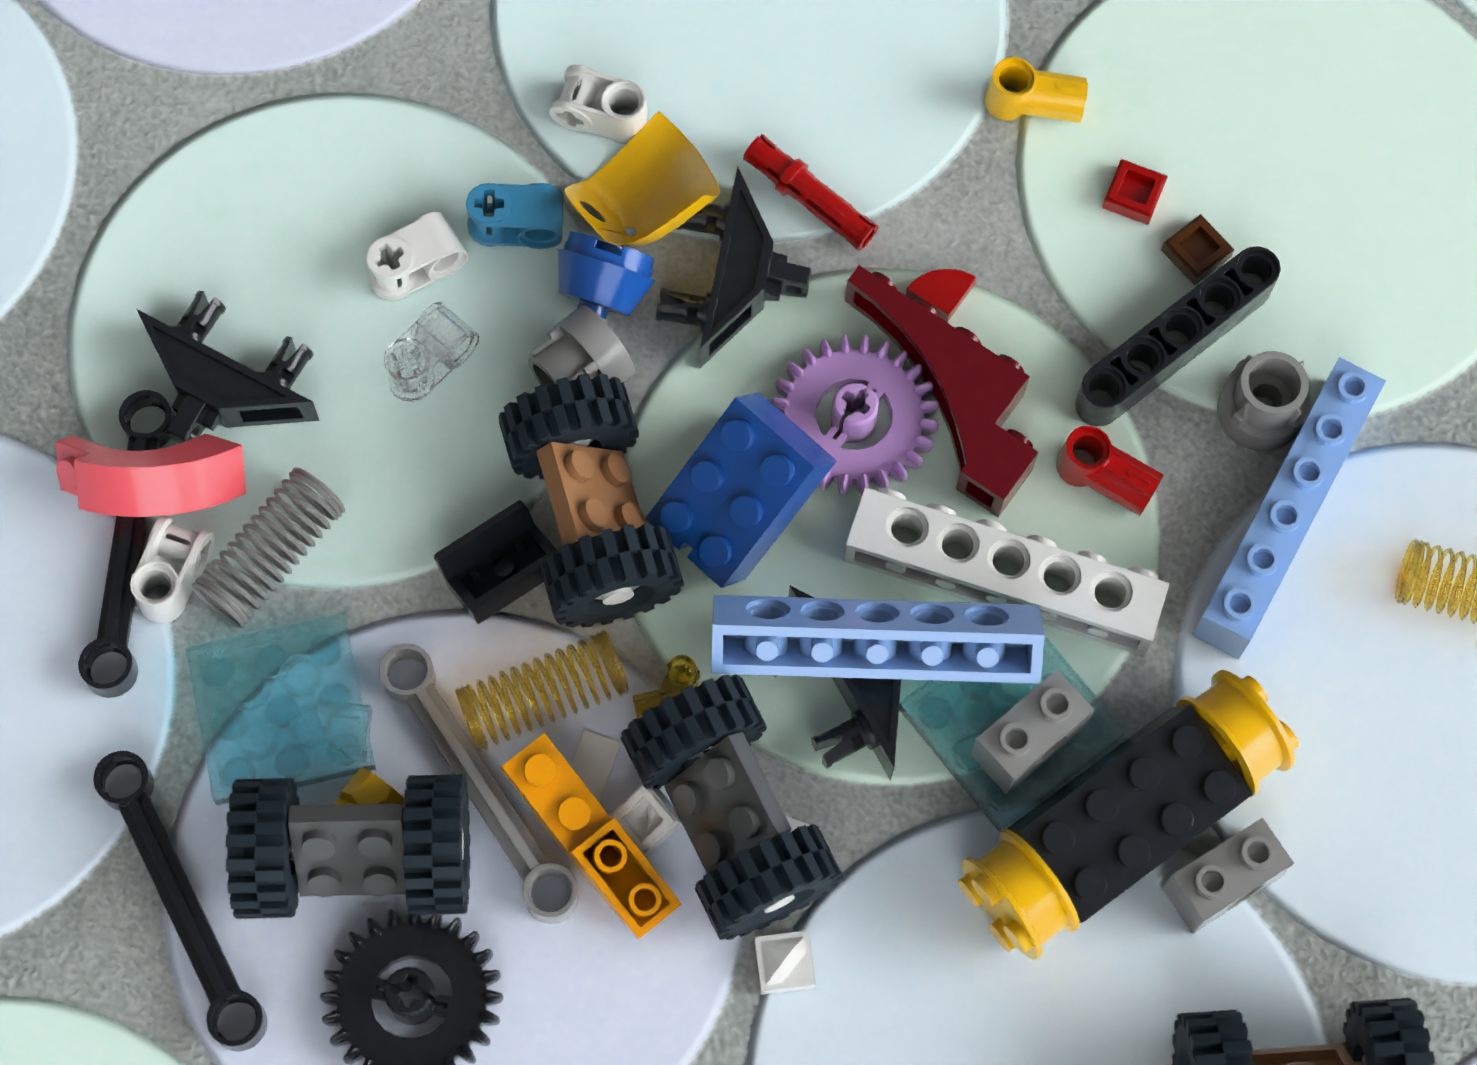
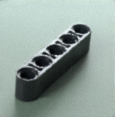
[1075,246,1281,427]

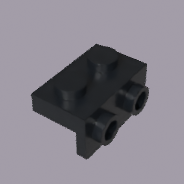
[434,500,559,624]

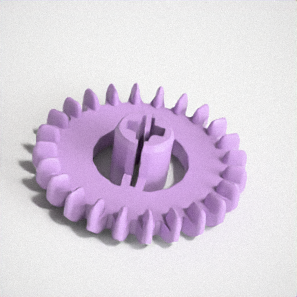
[770,334,939,496]

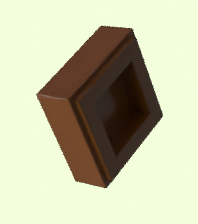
[1161,214,1235,286]

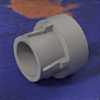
[528,305,635,386]
[1217,351,1311,451]

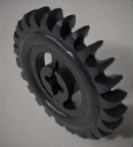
[320,909,504,1065]

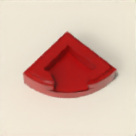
[905,269,977,322]

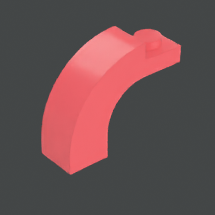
[55,434,246,517]

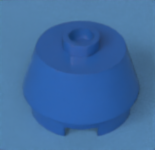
[558,231,655,319]

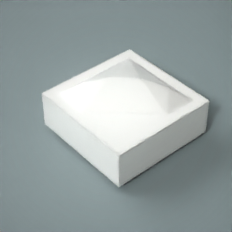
[609,783,682,857]
[754,930,816,995]

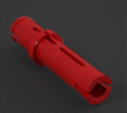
[743,134,879,251]

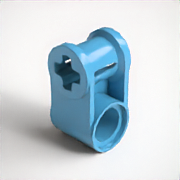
[466,183,563,249]

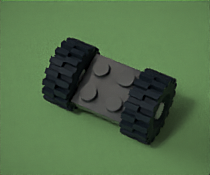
[620,674,843,940]
[226,774,470,919]

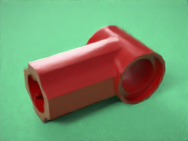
[1056,426,1164,516]

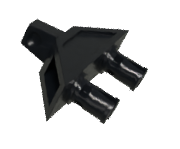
[656,166,811,369]
[136,290,320,444]
[774,585,902,781]

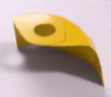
[564,111,720,247]

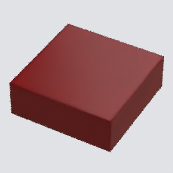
[1102,159,1168,225]

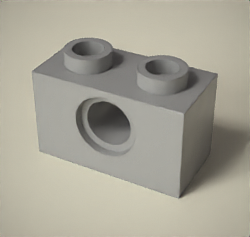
[970,669,1095,795]
[1162,817,1294,934]

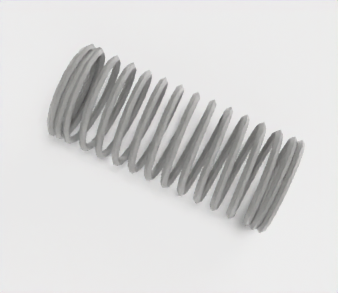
[192,467,345,628]

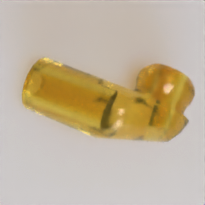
[632,655,700,718]

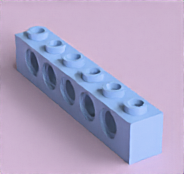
[1192,357,1386,659]
[711,595,1045,684]

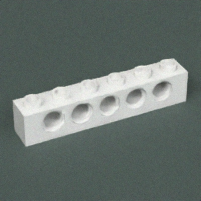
[843,488,1170,656]

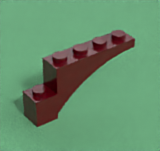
[845,265,1039,518]

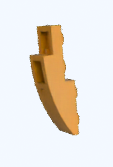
[500,733,682,939]

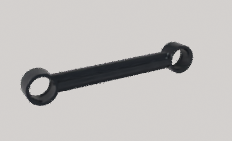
[78,390,175,698]
[93,751,267,1051]

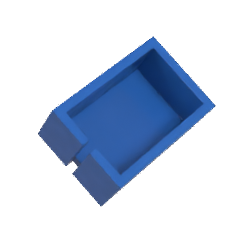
[645,392,837,588]

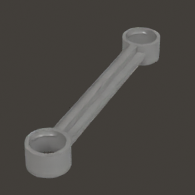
[379,644,579,924]

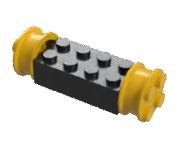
[958,670,1299,960]

